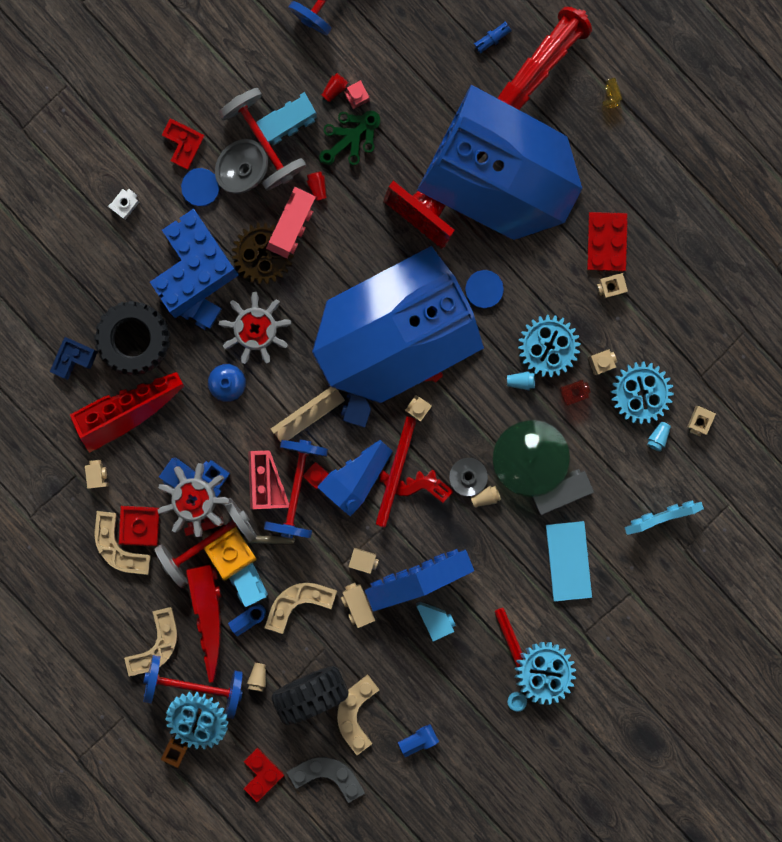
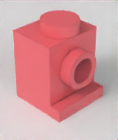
[344,80,370,109]

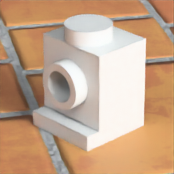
[108,189,139,220]

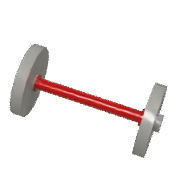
[218,88,306,191]
[155,498,257,588]

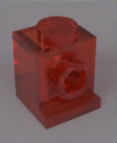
[560,380,591,406]

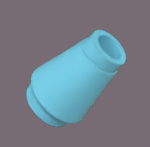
[507,371,535,390]
[647,422,671,452]

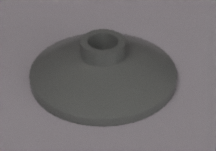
[449,458,488,496]

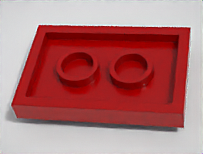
[587,212,627,271]

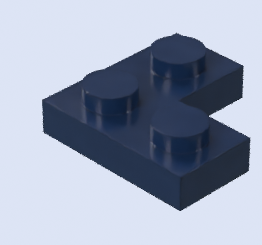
[50,337,98,380]

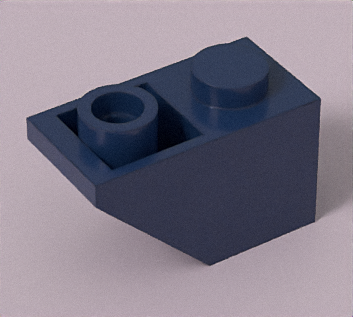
[341,393,371,427]

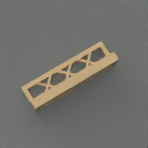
[271,387,345,442]

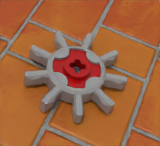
[219,292,292,364]
[158,463,231,537]

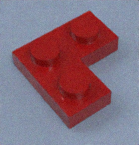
[162,118,205,170]
[184,514,224,536]
[244,747,284,802]

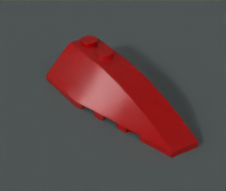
[70,372,184,453]
[186,564,222,683]

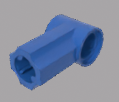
[228,604,266,637]
[398,724,439,757]

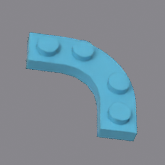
[625,500,704,535]

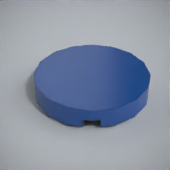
[181,168,220,207]
[465,270,504,308]

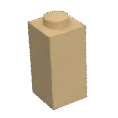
[588,349,617,375]
[341,583,376,628]

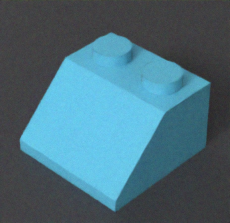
[416,602,456,641]

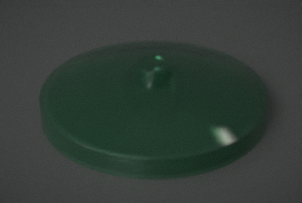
[493,420,570,497]

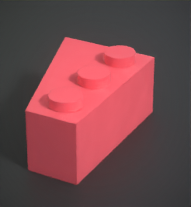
[266,187,316,258]

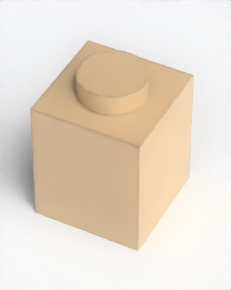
[349,548,379,574]

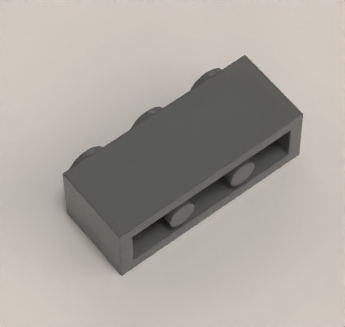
[531,469,594,515]

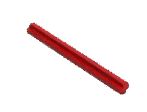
[376,417,416,528]

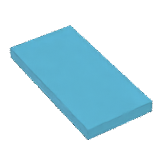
[546,521,592,601]

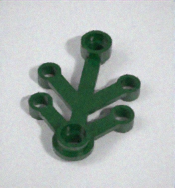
[319,111,380,166]

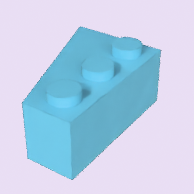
[256,92,317,146]
[229,563,268,607]

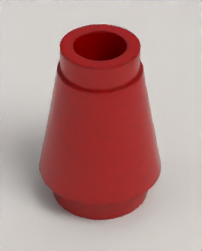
[321,73,348,102]
[306,171,327,201]

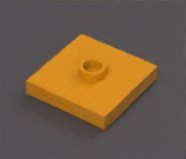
[204,527,257,581]

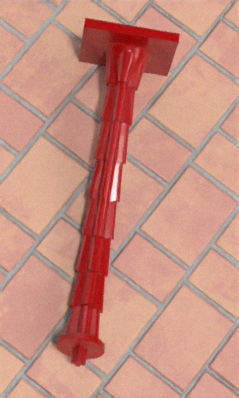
[383,7,592,249]

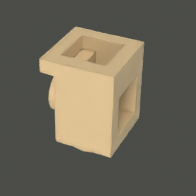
[597,273,628,299]
[405,395,431,421]
[687,406,716,436]
[85,460,109,489]

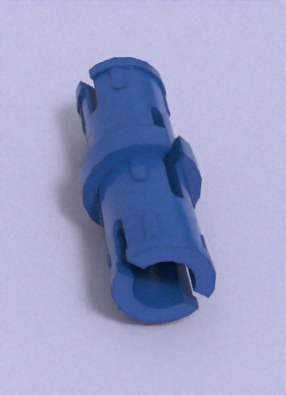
[474,22,512,54]

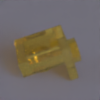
[602,77,622,109]

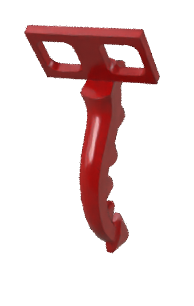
[379,470,453,503]

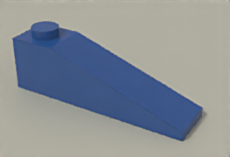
[318,440,393,517]

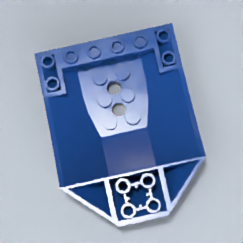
[417,85,582,240]
[312,246,484,403]

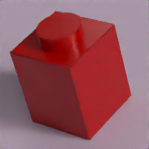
[303,462,329,489]

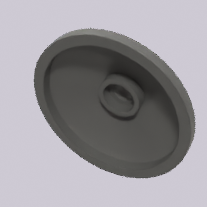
[215,139,268,194]

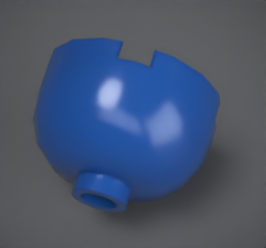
[208,364,246,402]

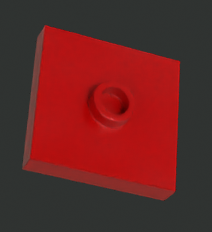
[119,506,159,546]

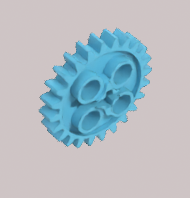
[518,315,581,377]
[611,362,674,424]
[515,642,576,705]
[165,692,228,749]

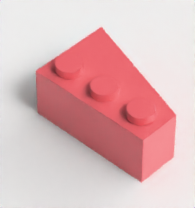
[248,450,289,509]

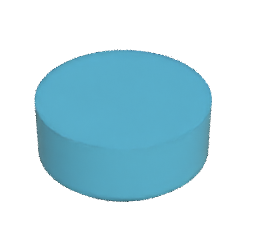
[508,692,527,712]

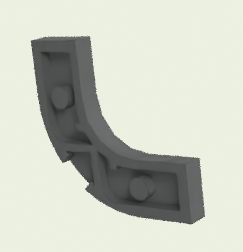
[287,757,365,803]

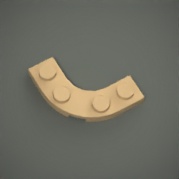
[95,511,151,575]
[265,583,337,634]
[124,607,178,676]
[337,674,379,755]

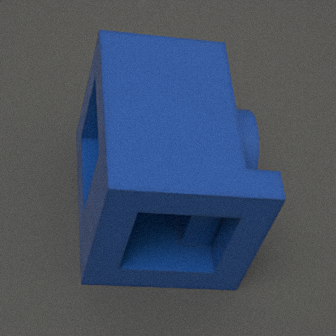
[202,460,231,489]

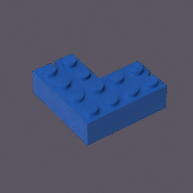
[150,208,239,318]
[365,549,474,611]

